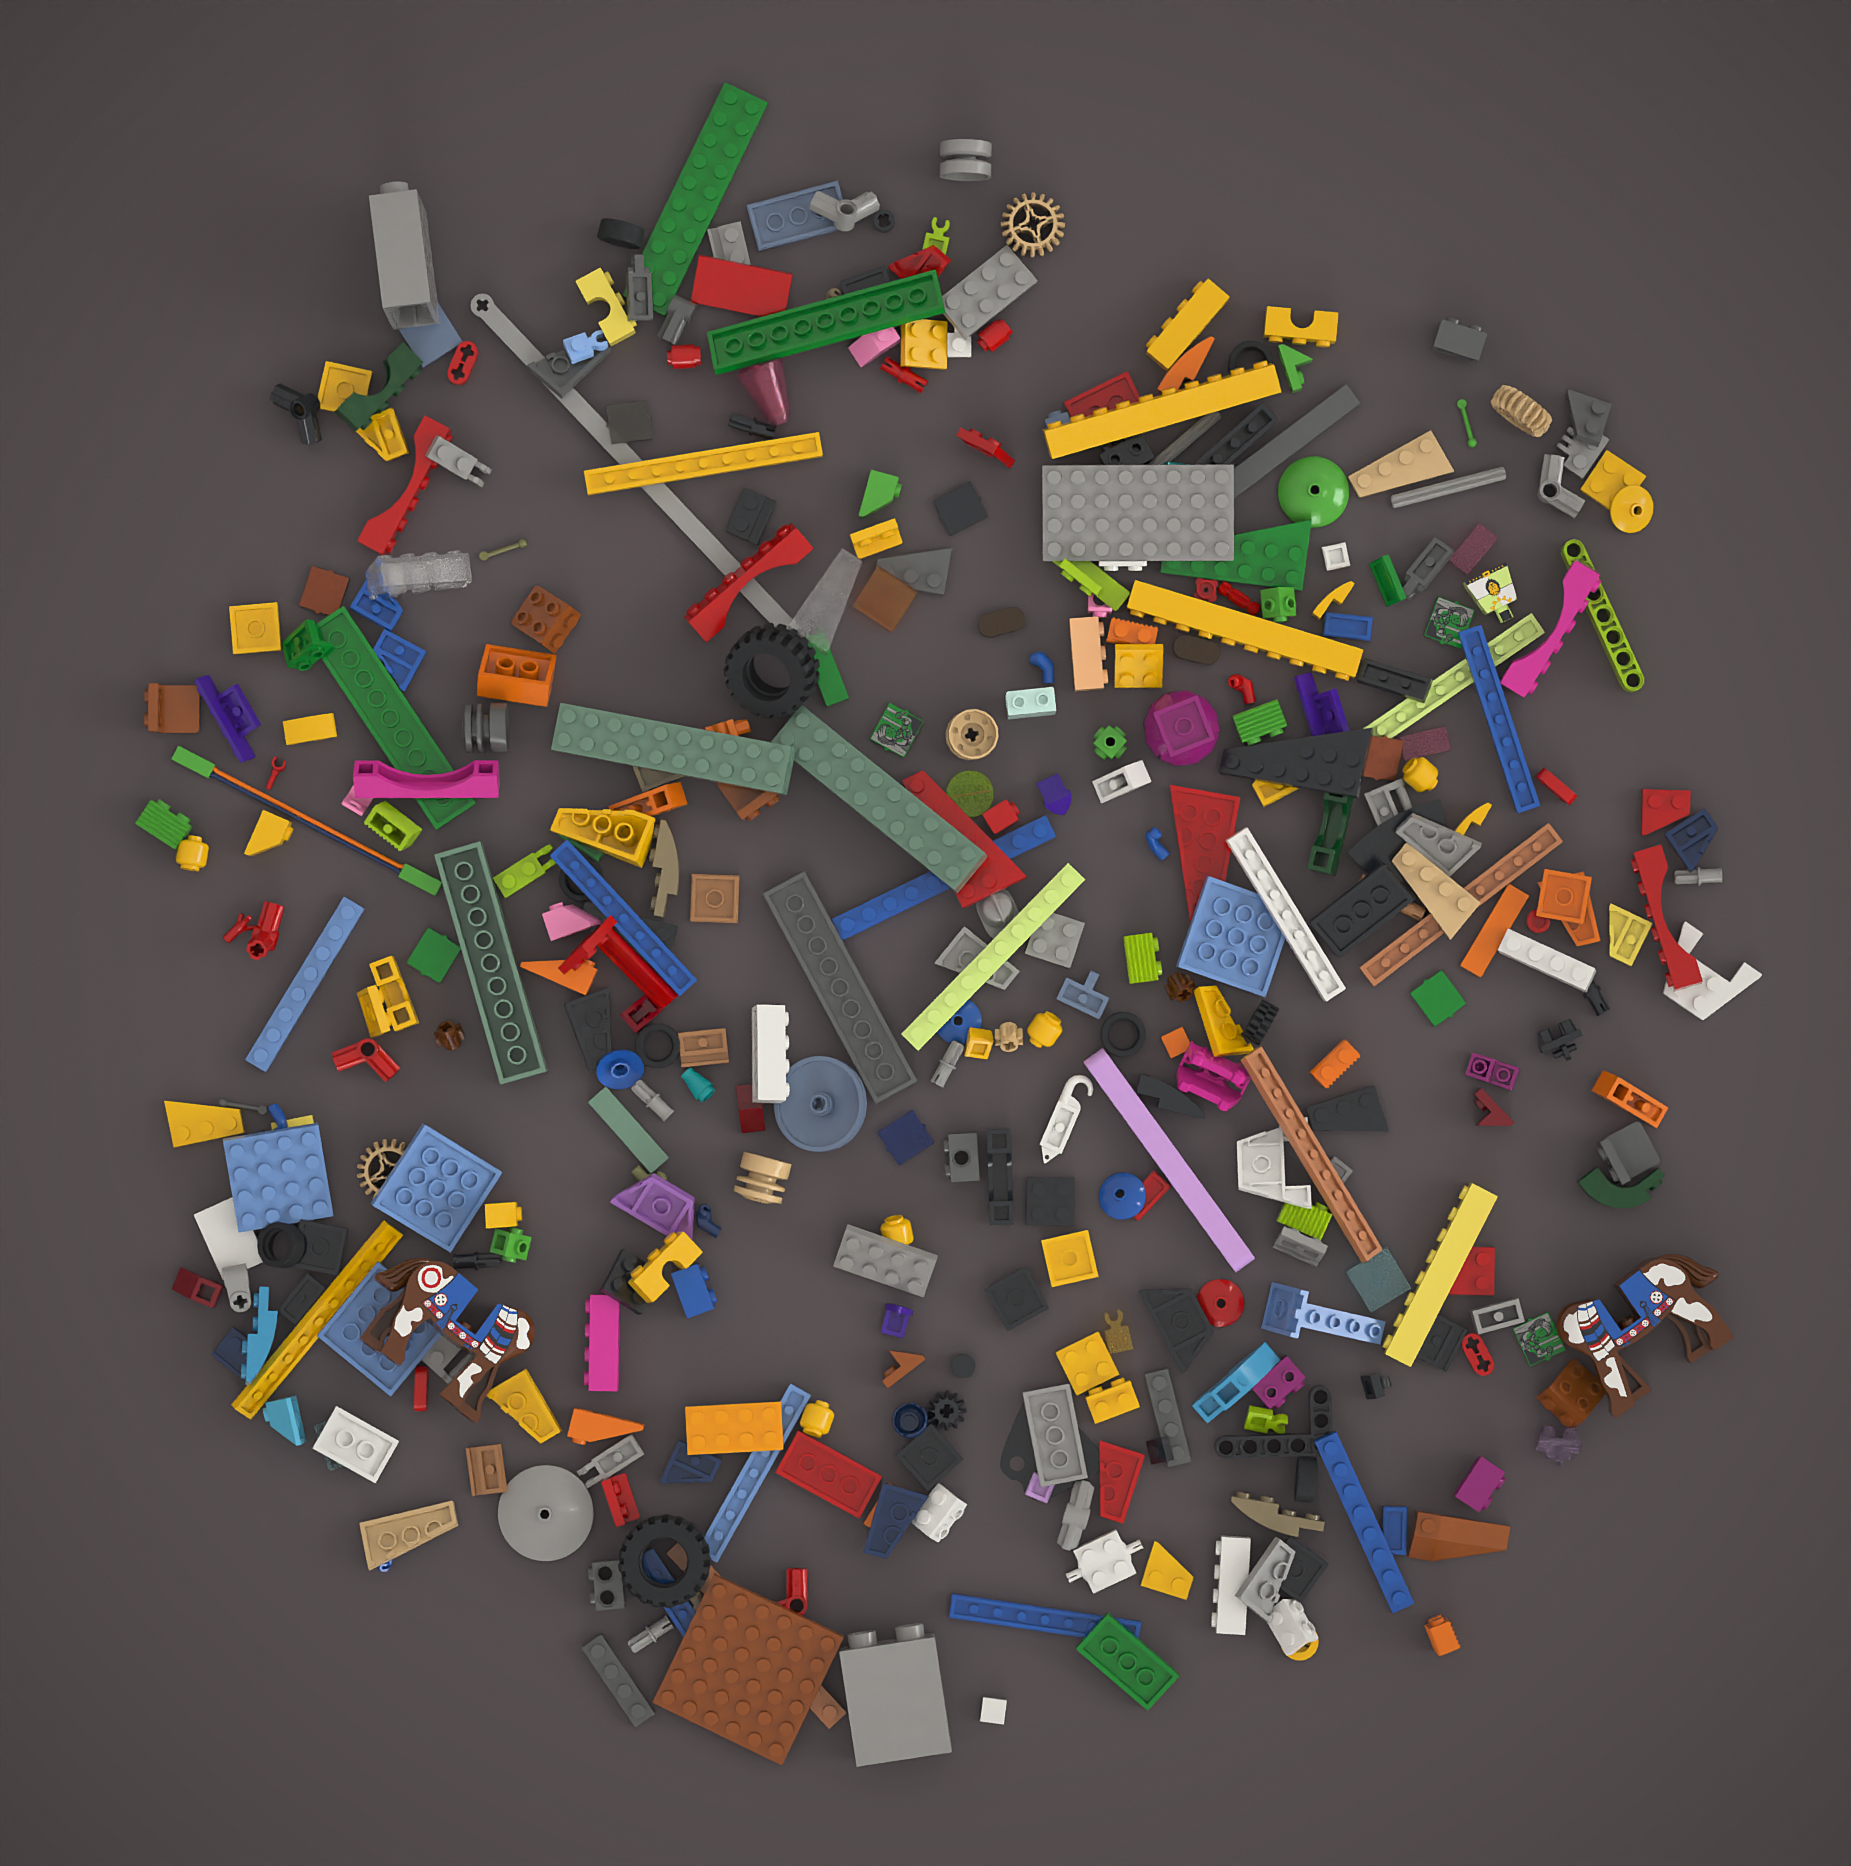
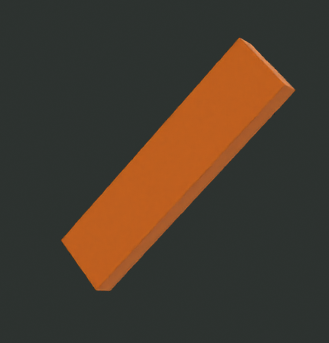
[1460,884,1529,978]

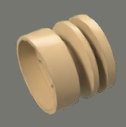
[945,709,999,760]
[733,1152,792,1204]

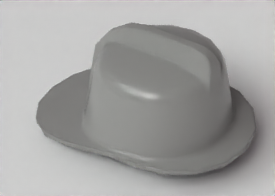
[976,889,1019,939]

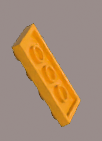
[685,1401,784,1455]

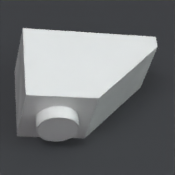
[1092,760,1151,803]

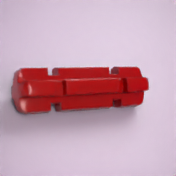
[1217,581,1261,616]

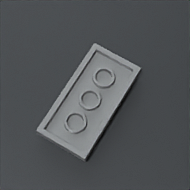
[942,245,1038,340]
[833,1224,938,1297]
[1022,1384,1088,1487]

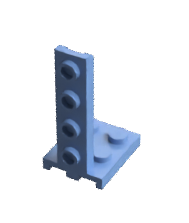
[1261,1282,1386,1344]

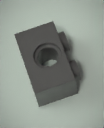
[944,1133,980,1182]

